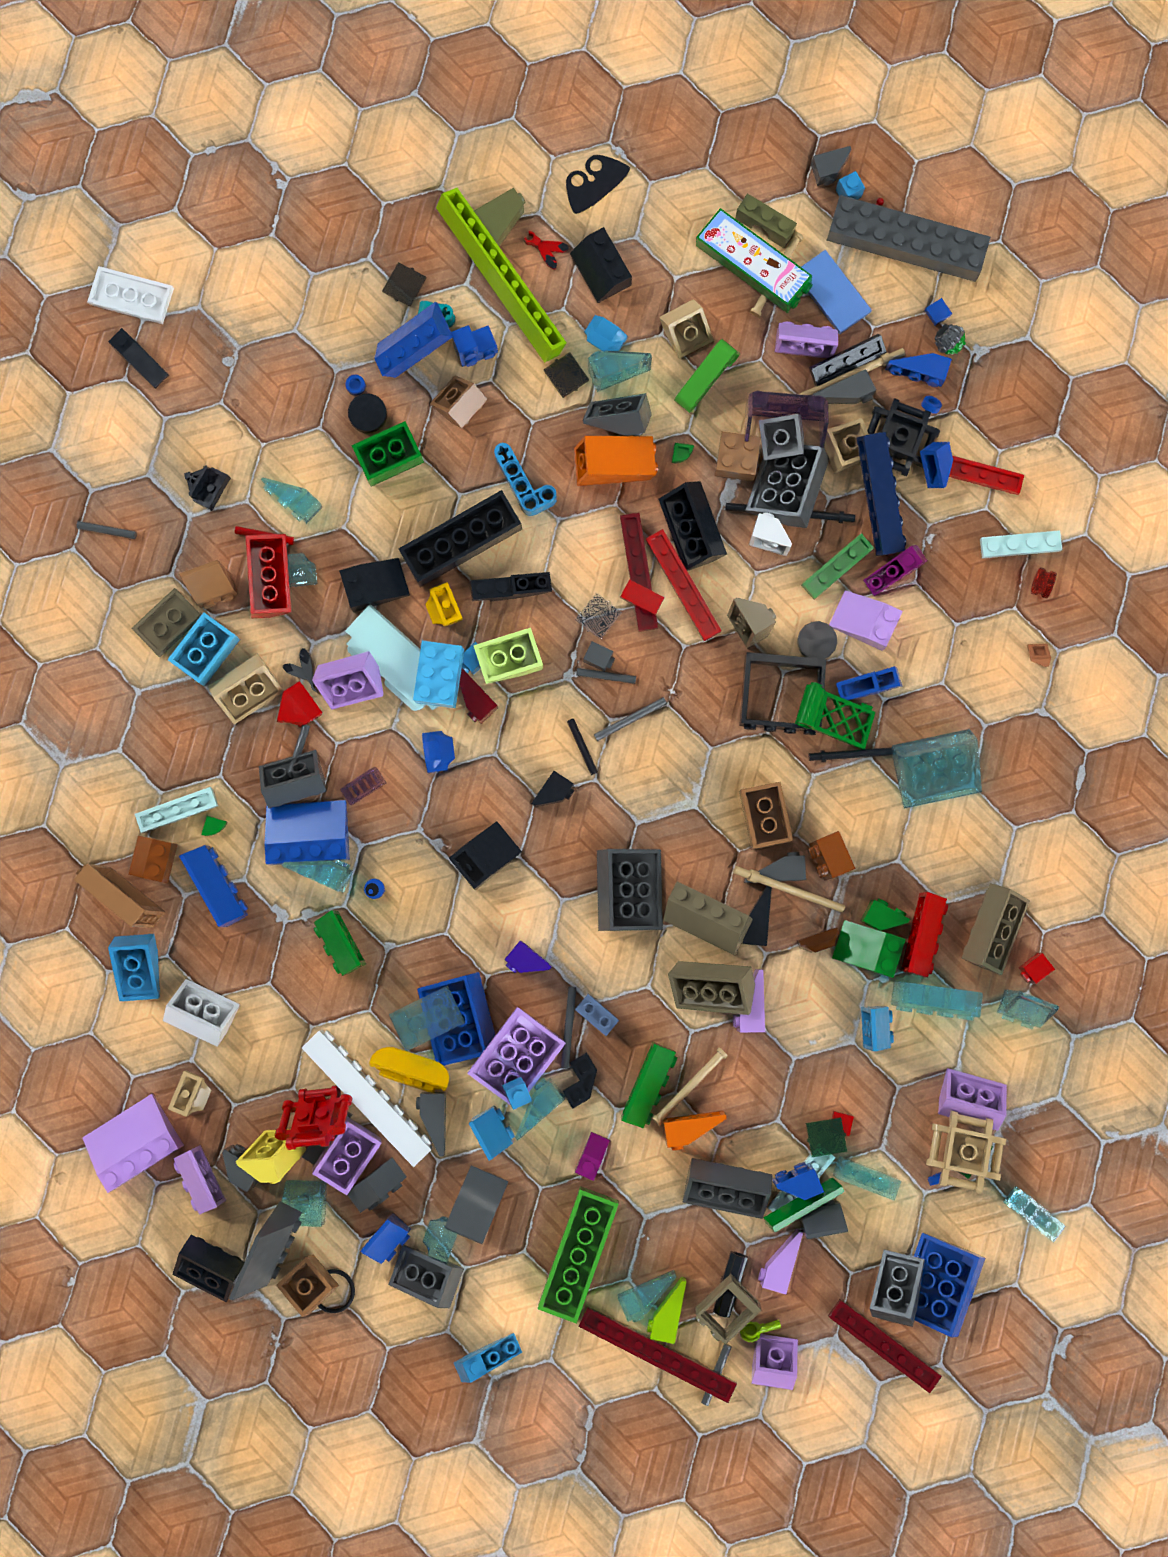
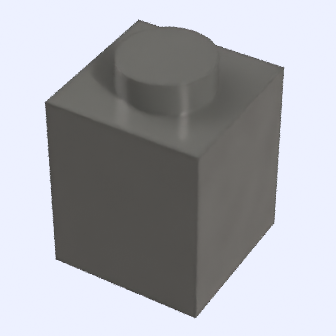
[583,641,615,672]

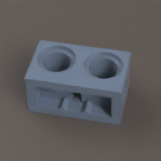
[575,994,619,1036]

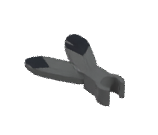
[283,648,318,693]

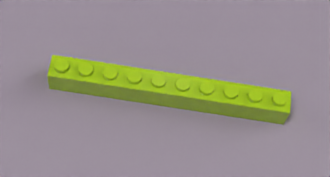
[436,188,567,363]

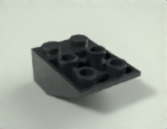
[449,821,522,890]

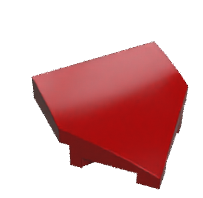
[276,681,323,727]

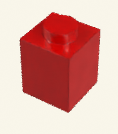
[1018,953,1055,984]

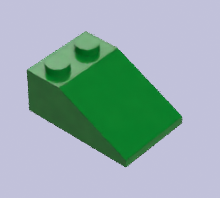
[832,920,906,978]

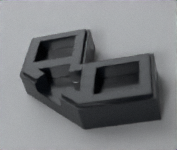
[563,1052,597,1109]

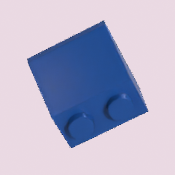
[360,1213,411,1264]

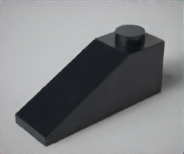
[108,328,169,389]
[741,886,772,946]

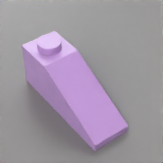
[758,1229,803,1294]

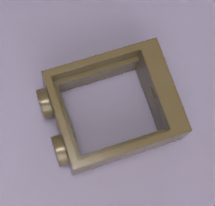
[695,1274,761,1345]

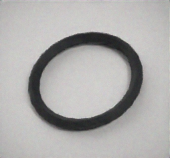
[318,1269,355,1313]

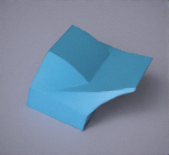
[584,315,628,354]

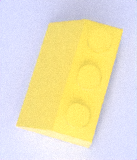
[236,1129,306,1184]

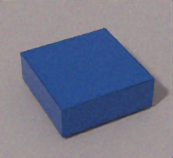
[924,298,952,326]

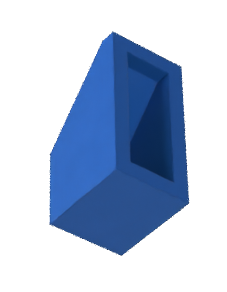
[920,442,953,488]

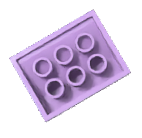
[467,1007,566,1109]
[83,1094,184,1193]

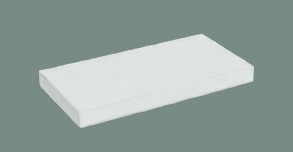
[87,266,174,324]

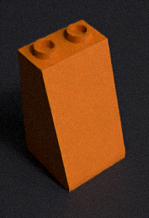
[574,436,658,486]

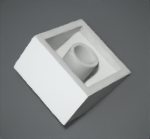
[749,513,792,556]

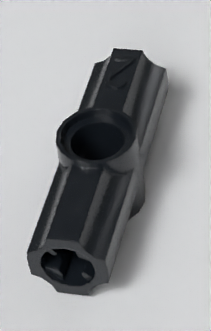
[713,1251,748,1318]

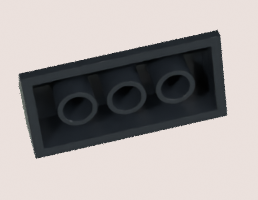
[658,481,727,571]

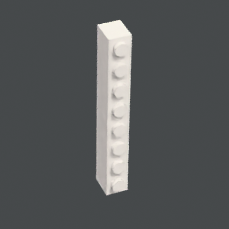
[302,1030,433,1167]

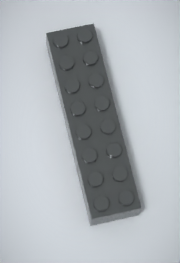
[826,195,991,282]

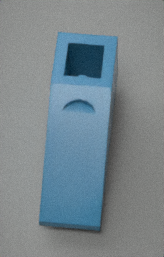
[454,1333,522,1383]

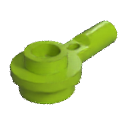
[740,1320,781,1342]

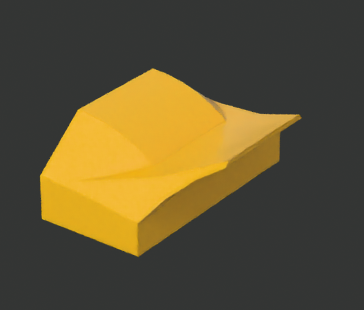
[425,582,463,627]

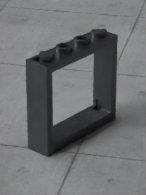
[739,652,827,735]

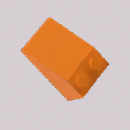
[663,1111,727,1151]

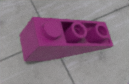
[863,545,928,596]

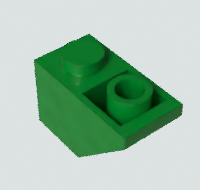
[860,898,910,931]

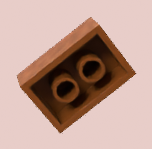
[808,831,856,881]

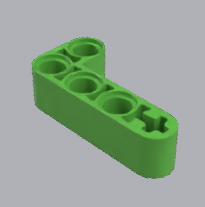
[674,339,740,413]

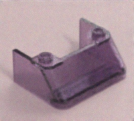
[744,391,829,448]

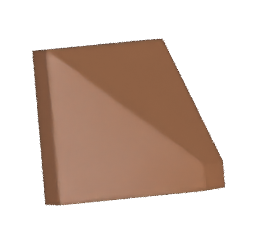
[1027,643,1051,667]

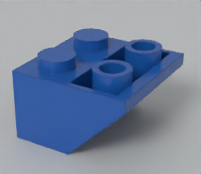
[772,1162,824,1200]

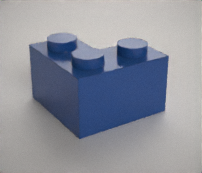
[451,325,498,367]

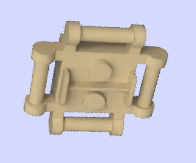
[926,1111,1006,1194]

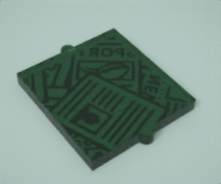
[806,1117,847,1157]

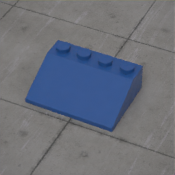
[265,800,350,865]
[417,972,495,1066]
[914,1233,986,1337]

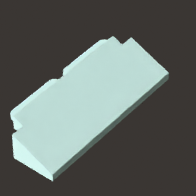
[345,605,440,711]

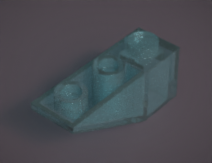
[261,478,323,524]

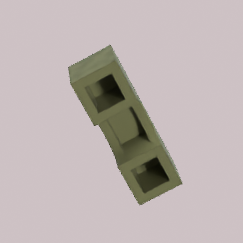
[735,193,797,248]

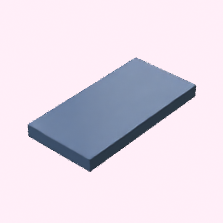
[801,250,872,334]

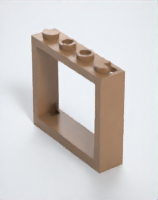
[74,863,166,928]

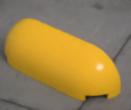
[369,1047,449,1093]

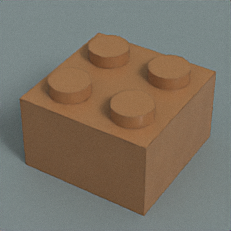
[715,431,761,482]
[276,1254,339,1317]

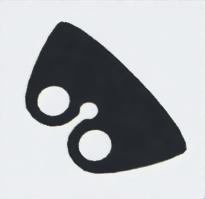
[566,155,630,214]

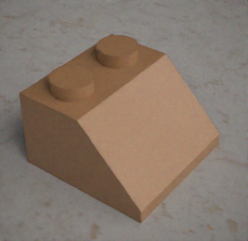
[430,375,487,428]

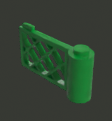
[795,682,876,749]

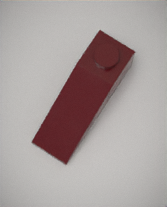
[459,668,498,724]

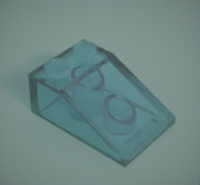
[588,350,652,392]
[282,859,353,892]
[389,986,465,1051]
[997,990,1059,1030]
[515,1078,565,1141]

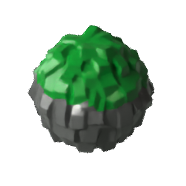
[935,324,966,355]

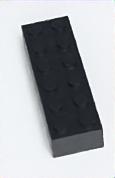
[398,490,522,587]

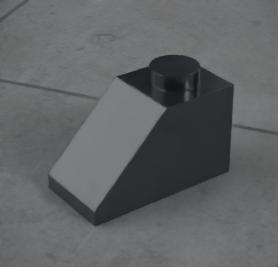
[531,771,575,807]

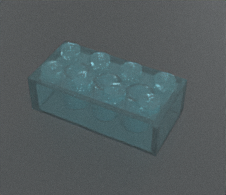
[891,981,983,1021]

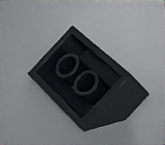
[570,227,632,303]
[172,1234,245,1303]

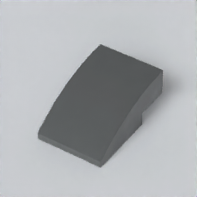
[445,1165,509,1244]

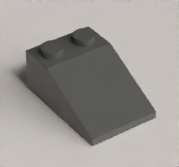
[583,393,652,436]
[388,1245,464,1309]
[870,1250,925,1327]

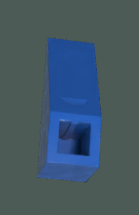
[885,353,952,387]

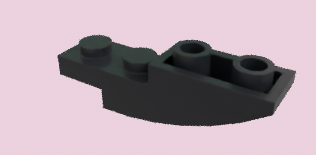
[470,572,552,602]

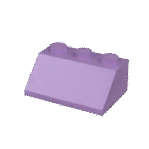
[775,321,838,358]
[312,651,384,710]
[938,1068,1007,1131]
[174,1145,226,1215]

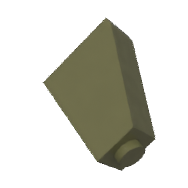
[474,188,525,247]

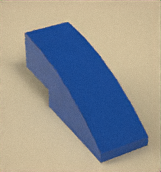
[836,666,902,701]

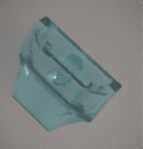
[287,553,317,587]
[423,1216,458,1263]

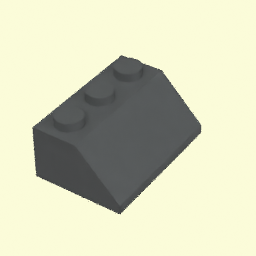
[259,750,326,808]

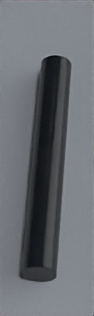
[567,718,598,776]

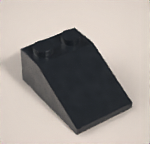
[339,558,410,612]

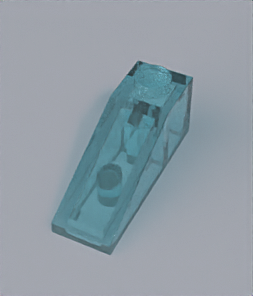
[1003,1186,1066,1243]
[618,1270,677,1322]

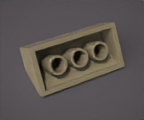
[727,598,776,649]
[663,882,753,955]
[962,883,1030,975]
[668,961,755,1015]

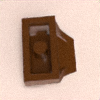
[797,927,839,953]

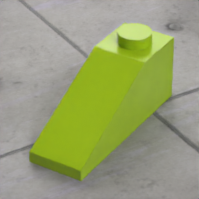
[647,1277,687,1344]

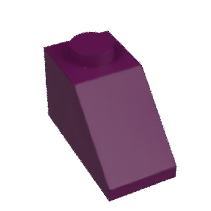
[575,1132,610,1181]

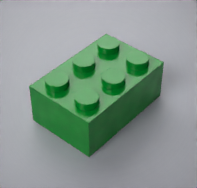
[351,421,424,487]

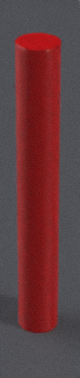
[235,526,294,545]

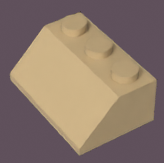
[208,653,283,725]

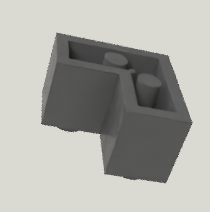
[348,1157,407,1213]

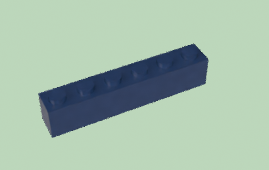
[856,432,906,556]

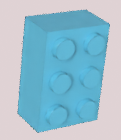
[168,612,241,687]
[413,641,464,709]

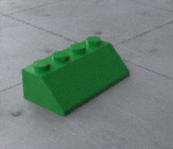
[621,1042,678,1128]

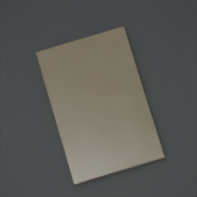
[132,588,201,657]

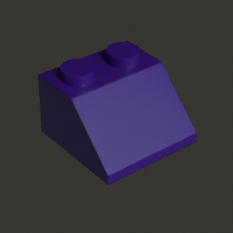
[504,941,552,973]

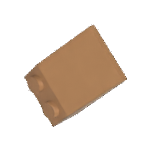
[179,560,238,609]

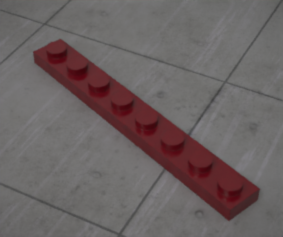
[578,1307,737,1403]

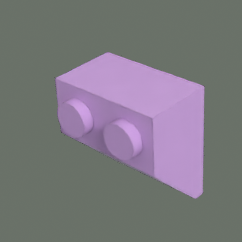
[751,1334,798,1390]

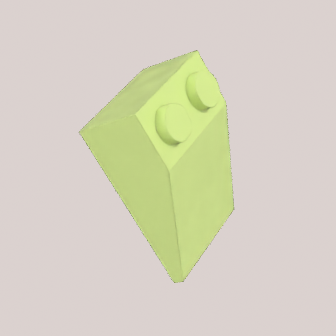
[473,628,543,684]

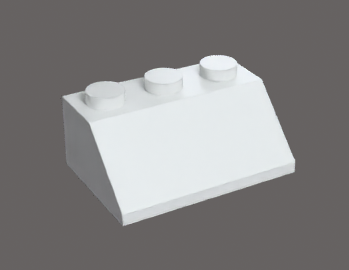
[163,979,240,1047]

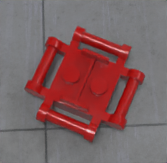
[274,1085,353,1150]

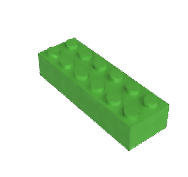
[538,1186,619,1324]

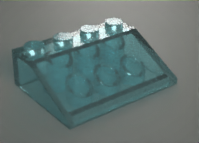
[892,729,982,809]

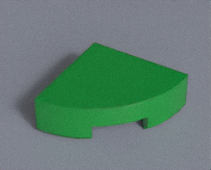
[672,443,694,464]
[201,816,227,836]

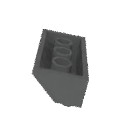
[682,1158,772,1219]

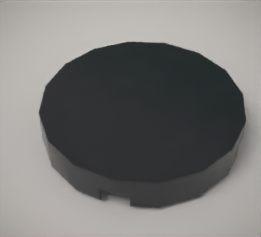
[348,394,387,433]
[797,621,837,659]

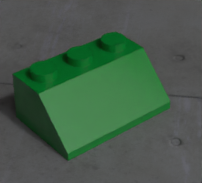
[314,910,366,976]

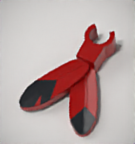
[524,231,569,270]

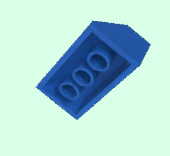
[374,302,453,378]
[179,845,248,927]

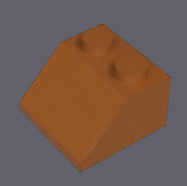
[129,836,178,883]

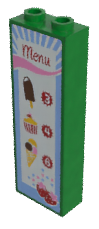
[696,208,813,313]

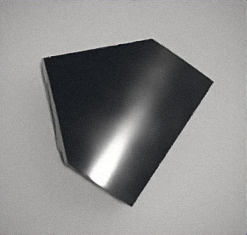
[184,465,231,511]

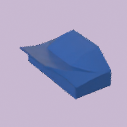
[422,731,455,773]

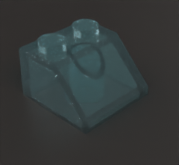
[282,1180,327,1227]

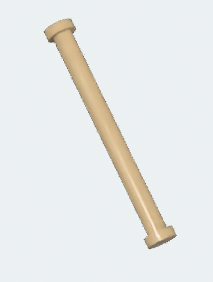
[750,231,803,318]
[652,1048,728,1126]

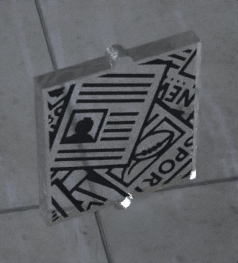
[575,593,622,640]

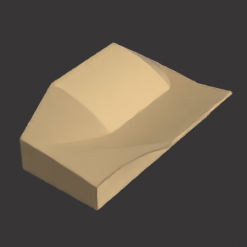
[168,1070,212,1117]

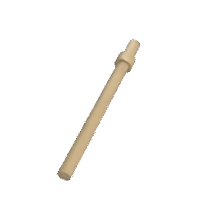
[795,348,905,403]
[733,866,845,912]

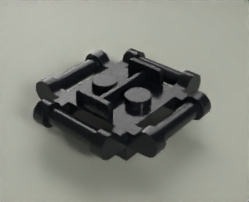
[867,398,940,477]

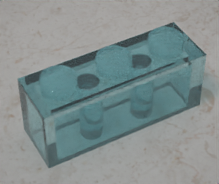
[833,1156,901,1201]

